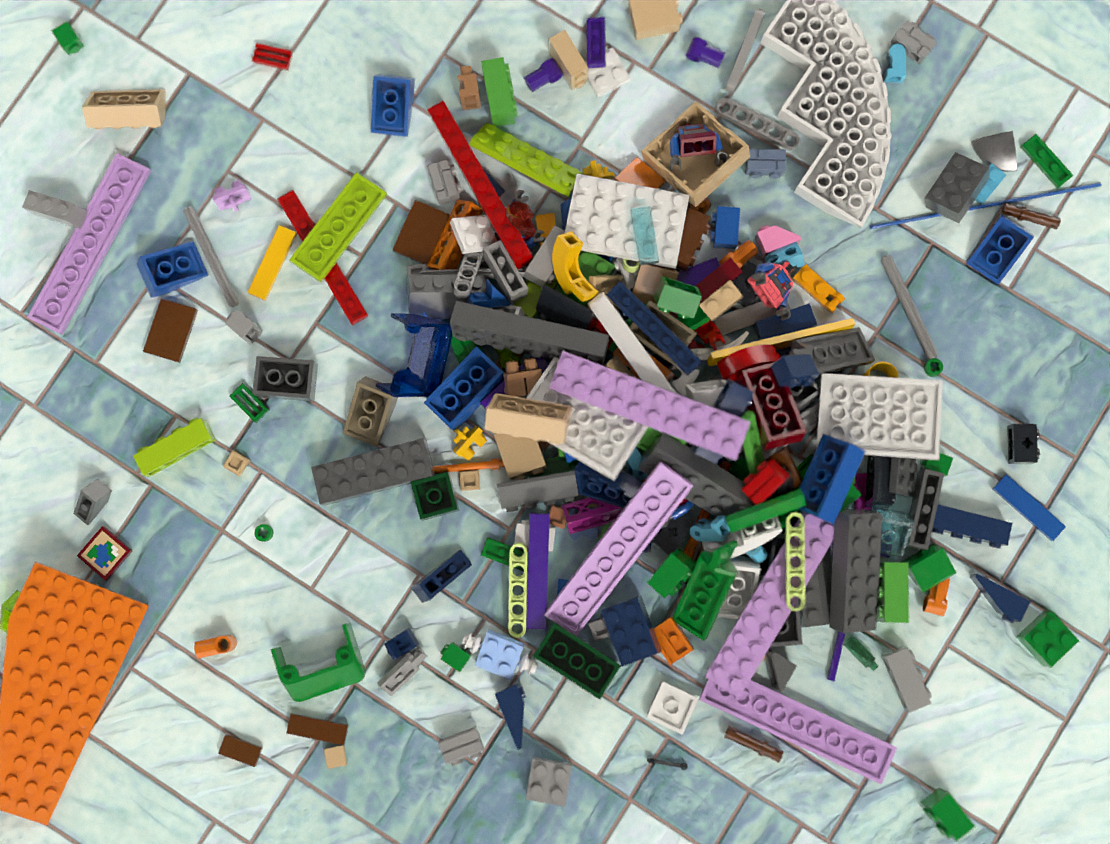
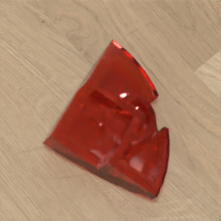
[505,201,536,238]

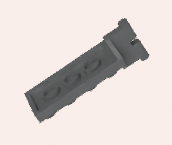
[788,327,875,375]
[889,457,917,497]

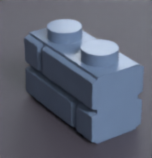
[745,149,786,179]

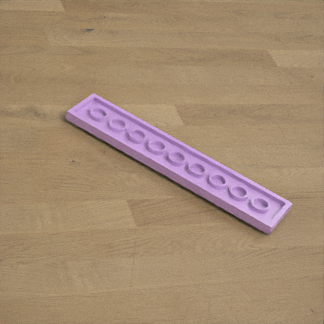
[27,153,151,335]
[549,351,751,460]
[545,461,693,636]
[704,512,835,698]
[699,679,897,784]

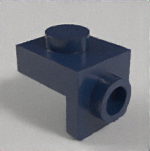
[384,628,420,660]

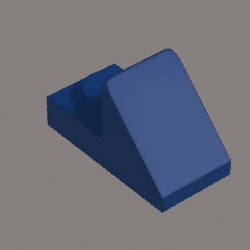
[467,280,510,308]

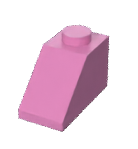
[755,225,801,257]

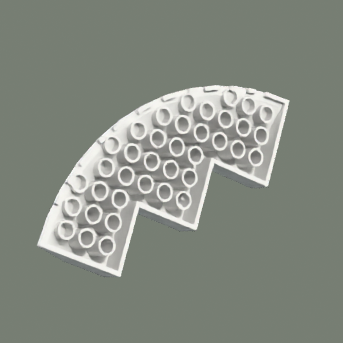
[761,0,891,228]

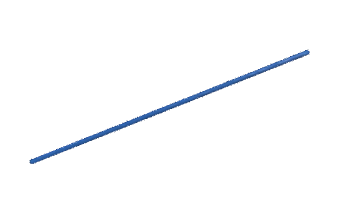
[870,183,1102,229]

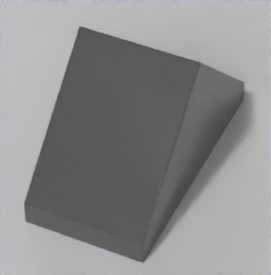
[765,649,797,691]

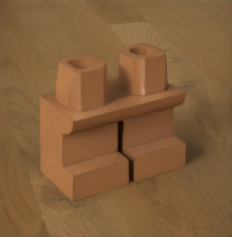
[457,66,481,111]
[503,358,542,397]

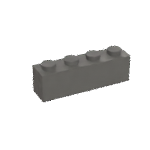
[902,469,944,550]

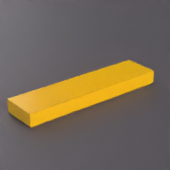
[247,225,297,301]

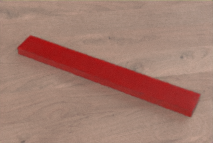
[277,190,368,326]

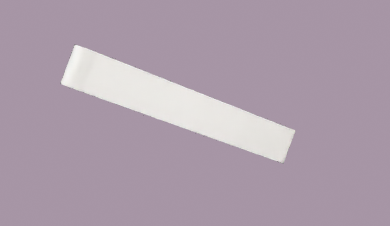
[587,291,677,394]

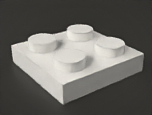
[585,47,630,98]
[450,215,497,254]
[646,681,699,735]

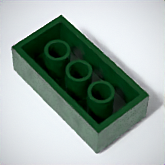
[533,622,621,700]

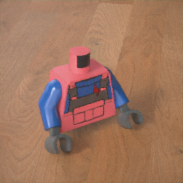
[747,262,794,321]

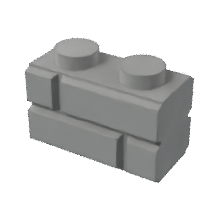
[890,20,937,65]
[427,160,462,205]
[226,310,263,344]
[438,726,484,766]

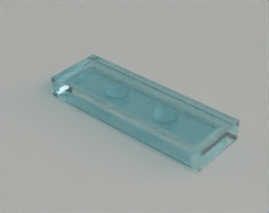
[631,206,659,265]

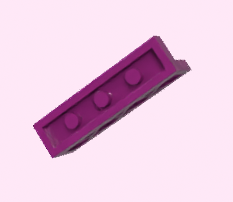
[562,497,623,534]

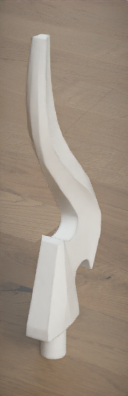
[670,331,749,396]

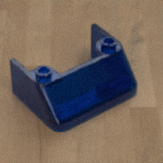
[376,313,453,397]

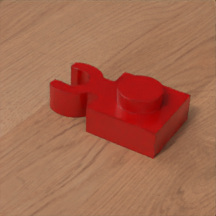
[694,318,725,350]

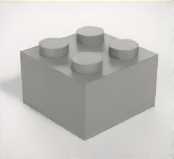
[526,756,572,807]

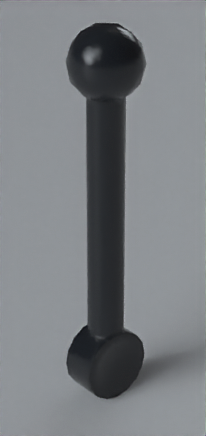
[647,758,688,770]

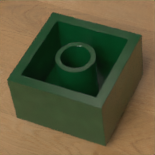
[410,472,460,521]

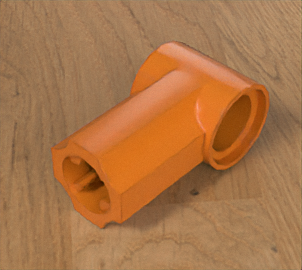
[719,240,759,269]
[923,578,950,617]
[194,635,237,659]

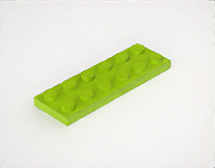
[469,123,583,197]
[289,172,387,283]

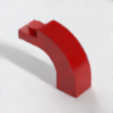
[717,344,782,381]

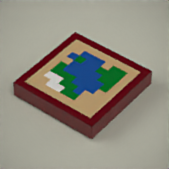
[77,526,132,581]

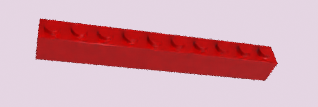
[427,100,533,270]

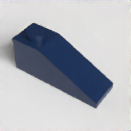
[411,549,472,603]
[970,574,1031,624]
[495,684,526,750]

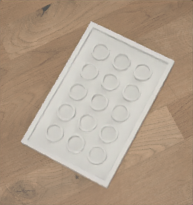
[565,174,689,269]
[526,357,648,480]
[817,373,943,460]

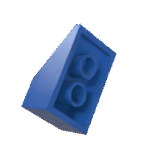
[371,74,415,137]
[967,214,1034,285]
[136,241,208,298]

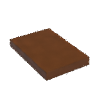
[392,200,450,266]
[143,298,198,363]

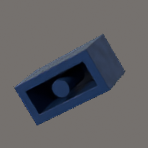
[771,354,820,388]

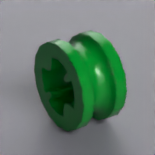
[924,358,943,377]
[254,524,274,542]

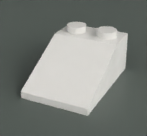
[717,556,760,619]

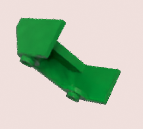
[270,623,366,702]

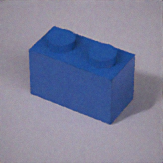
[710,206,740,249]

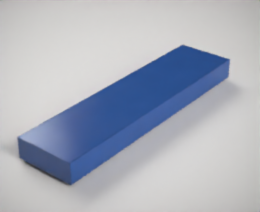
[992,474,1066,541]

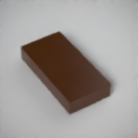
[218,734,263,767]

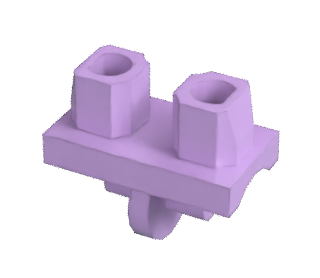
[212,180,251,212]

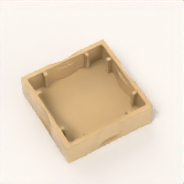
[641,101,750,207]

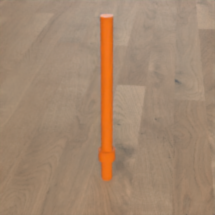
[433,458,505,474]

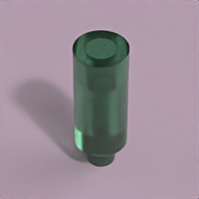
[843,635,878,671]

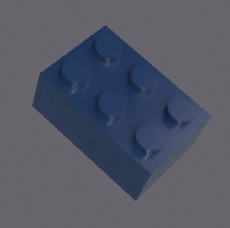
[601,596,662,667]

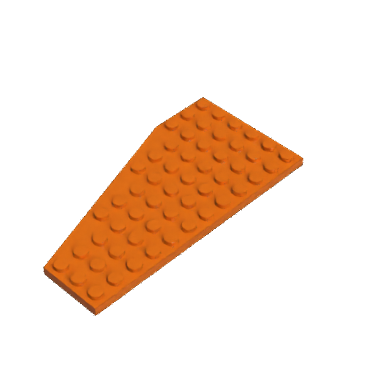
[0,561,149,825]

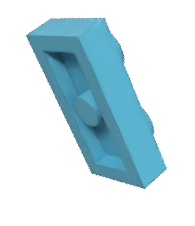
[975,164,1006,205]

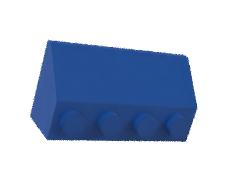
[423,347,505,431]
[798,434,866,524]

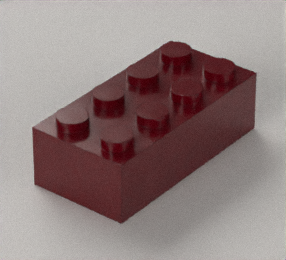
[738,363,807,451]

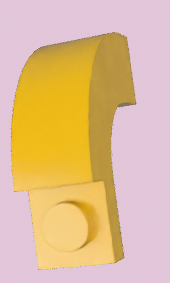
[552,231,598,302]

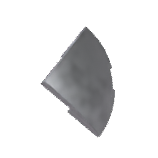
[971,131,1017,172]

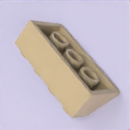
[82,89,166,129]
[485,393,573,444]

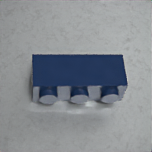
[753,303,818,340]

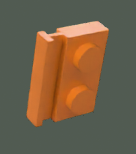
[654,616,694,665]

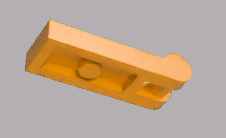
[792,264,845,313]

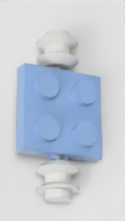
[462,629,538,680]

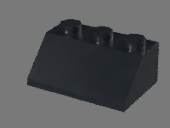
[536,284,599,331]
[865,455,896,509]

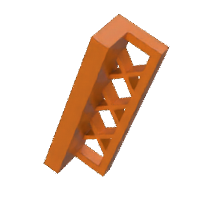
[427,199,483,270]

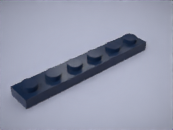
[606,282,702,376]

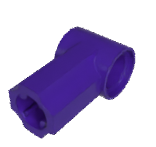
[685,37,726,69]
[524,58,563,92]

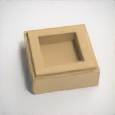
[223,450,250,476]
[459,470,480,491]
[324,745,348,769]

